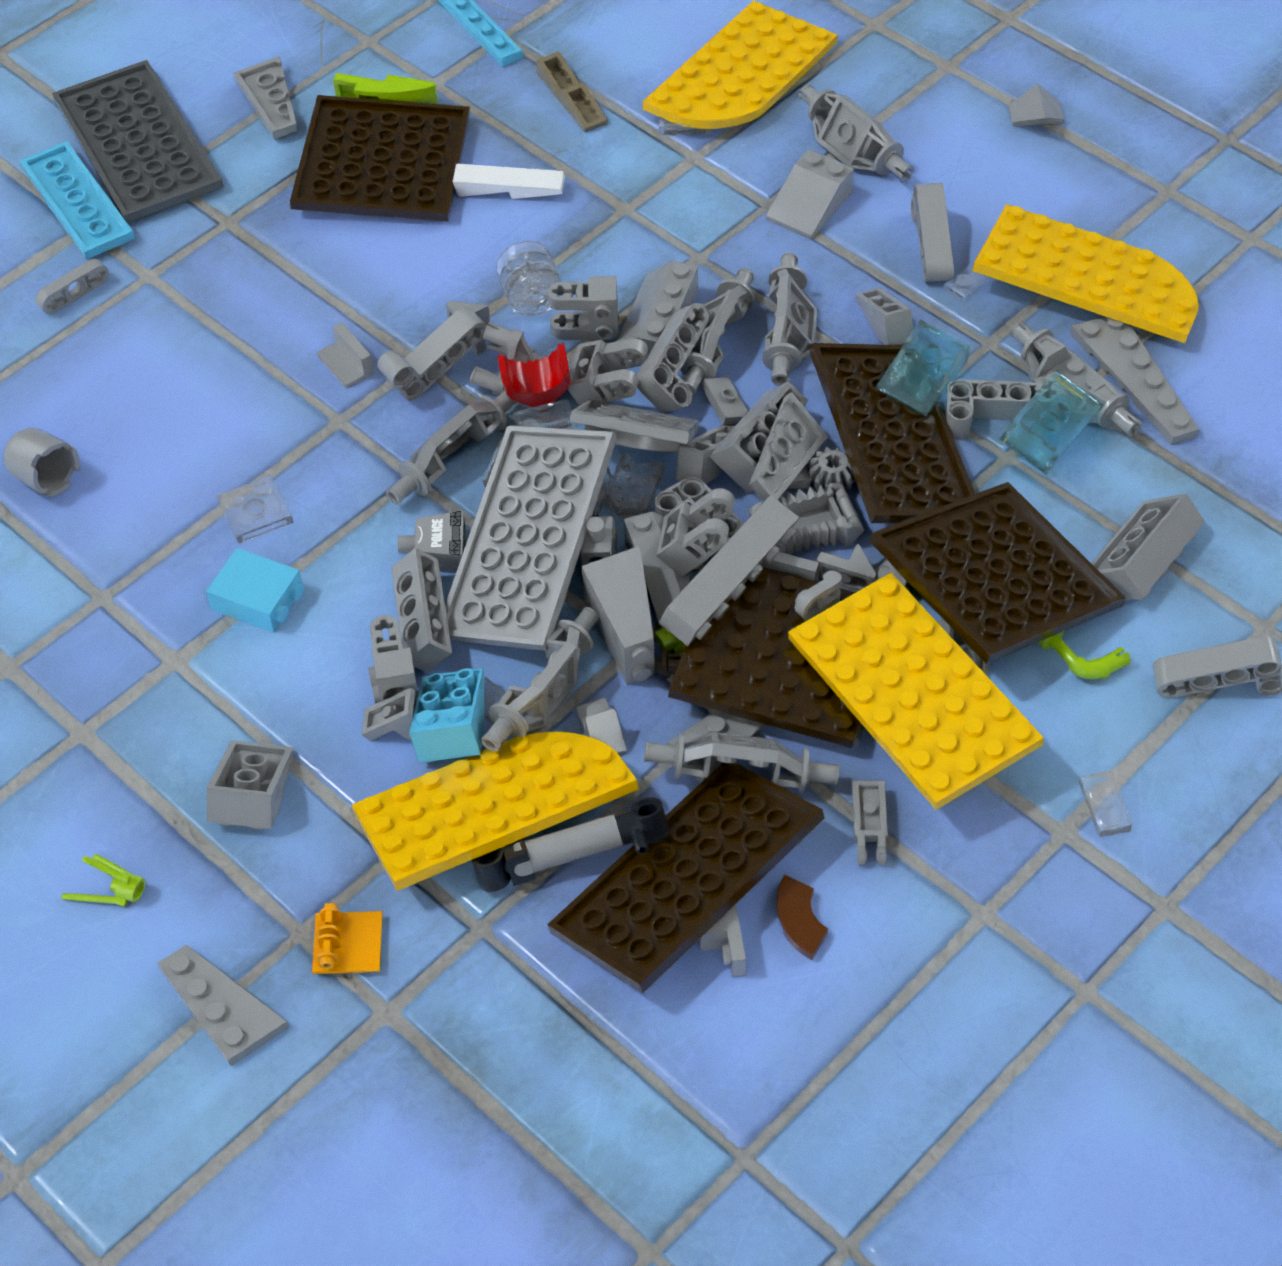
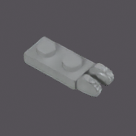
[852,781,888,865]

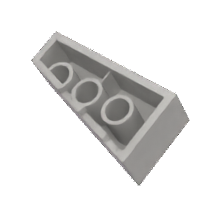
[709,382,808,493]

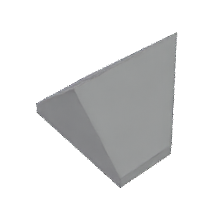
[1008,84,1064,126]

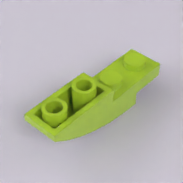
[333,73,438,104]

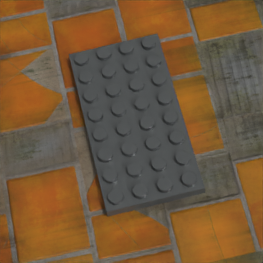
[52,60,224,223]

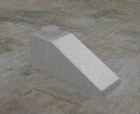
[855,287,915,345]
[676,425,735,484]

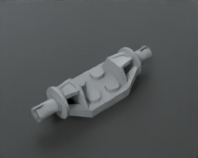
[799,84,914,181]
[762,253,817,386]
[680,268,755,395]
[1010,321,1142,436]
[386,391,518,505]
[481,607,599,752]
[644,732,839,793]

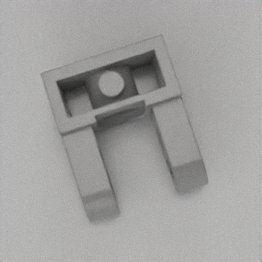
[548,276,619,340]
[567,338,648,406]
[656,488,735,577]
[369,615,418,710]

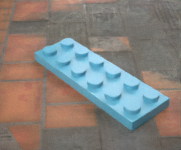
[20,141,135,260]

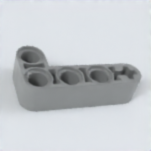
[911,183,954,282]
[637,303,709,414]
[377,307,487,401]
[945,379,1061,439]
[655,477,744,551]
[1153,636,1282,698]

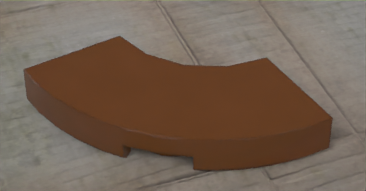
[777,875,828,960]

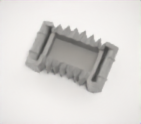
[748,483,864,556]

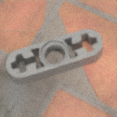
[35,259,109,314]

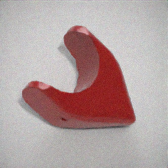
[497,343,571,412]

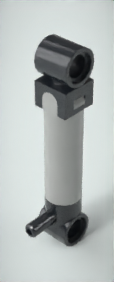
[471,797,669,892]

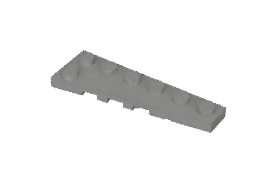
[1070,316,1199,445]

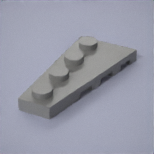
[749,392,828,501]

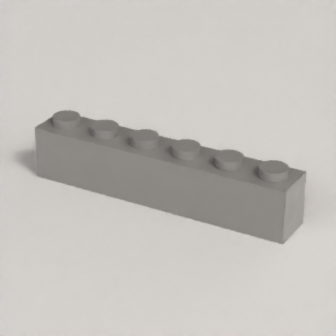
[659,495,799,646]

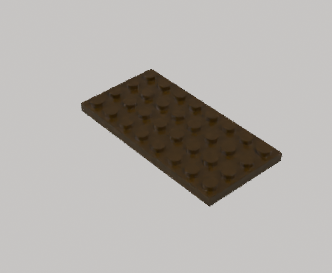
[809,343,975,523]
[547,762,825,993]

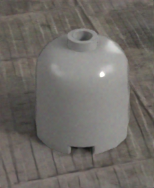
[4,428,79,497]

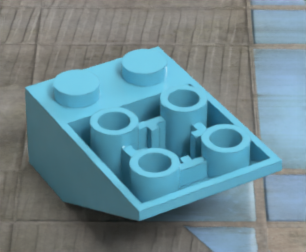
[409,668,485,763]

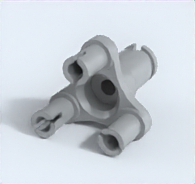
[470,321,571,396]

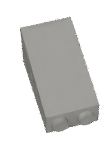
[582,546,655,685]

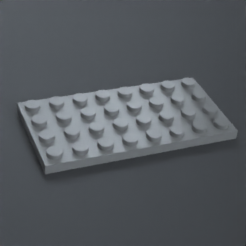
[445,426,617,651]

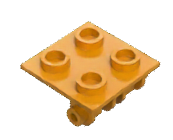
[312,903,383,974]

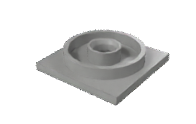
[570,399,700,452]

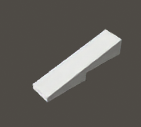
[453,164,565,199]

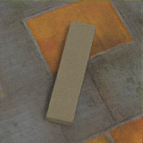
[536,51,607,133]

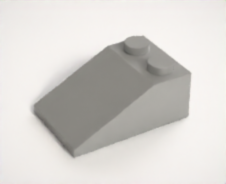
[766,149,854,239]
[207,740,293,830]

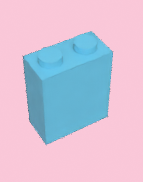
[206,548,304,633]

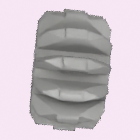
[808,446,856,492]

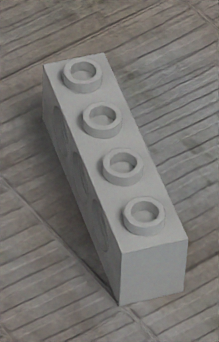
[392,548,452,673]

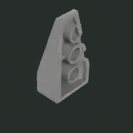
[624,512,690,628]

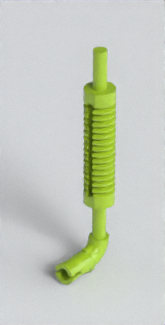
[1037,631,1131,680]

